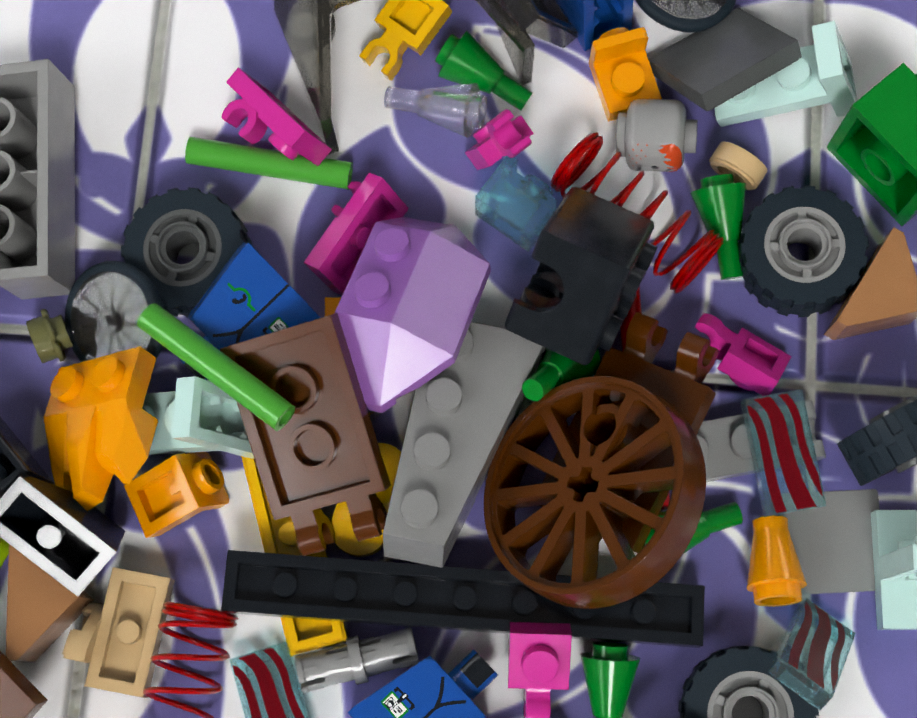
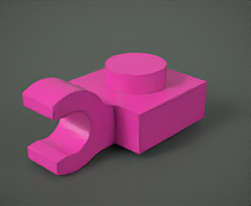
[465,109,534,170]
[694,313,792,397]
[507,622,572,718]

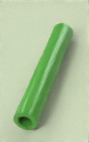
[185,136,353,190]
[137,303,295,431]

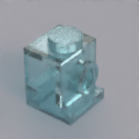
[475,156,557,252]

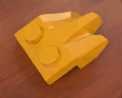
[43,346,158,511]

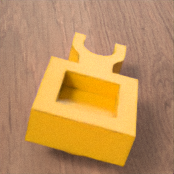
[359,0,452,81]

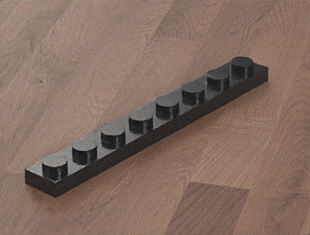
[221,550,705,648]

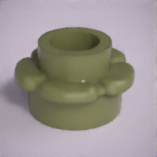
[26,309,73,363]

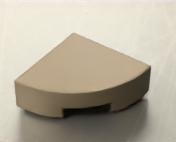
[62,602,104,663]

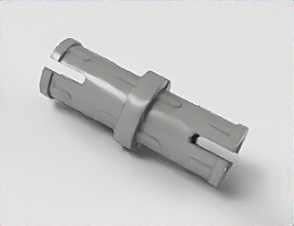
[295,627,419,694]

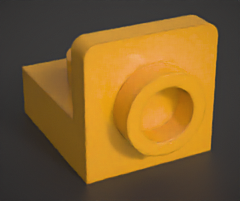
[589,27,662,122]
[124,452,229,538]

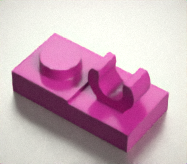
[221,68,332,166]
[303,173,409,296]

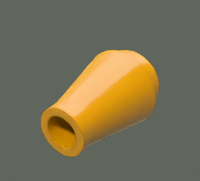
[747,516,807,607]

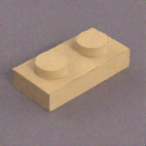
[84,567,175,698]

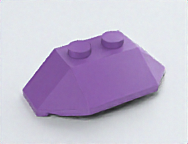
[335,217,491,413]

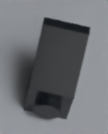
[0,473,125,597]

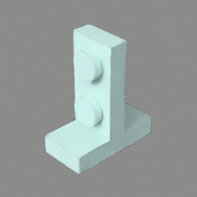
[715,21,857,127]
[142,376,254,459]
[871,510,917,630]

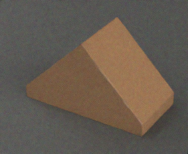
[824,227,917,340]
[6,544,95,662]

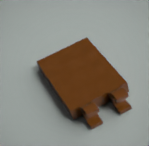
[541,312,719,553]
[220,313,391,556]

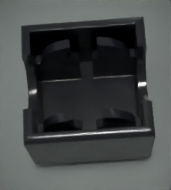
[505,187,658,365]

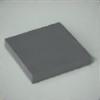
[648,8,802,111]

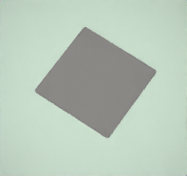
[779,489,880,595]

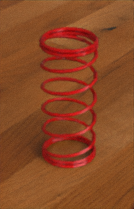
[551,132,724,294]
[143,602,239,718]

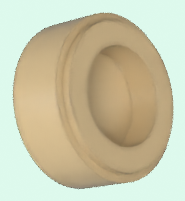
[709,141,767,190]

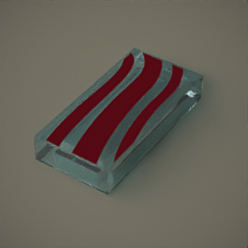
[741,389,827,517]
[768,598,856,710]
[229,641,311,718]

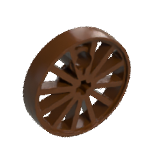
[484,376,706,609]

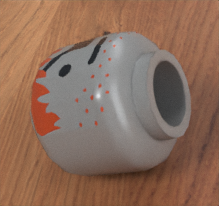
[616,99,698,172]

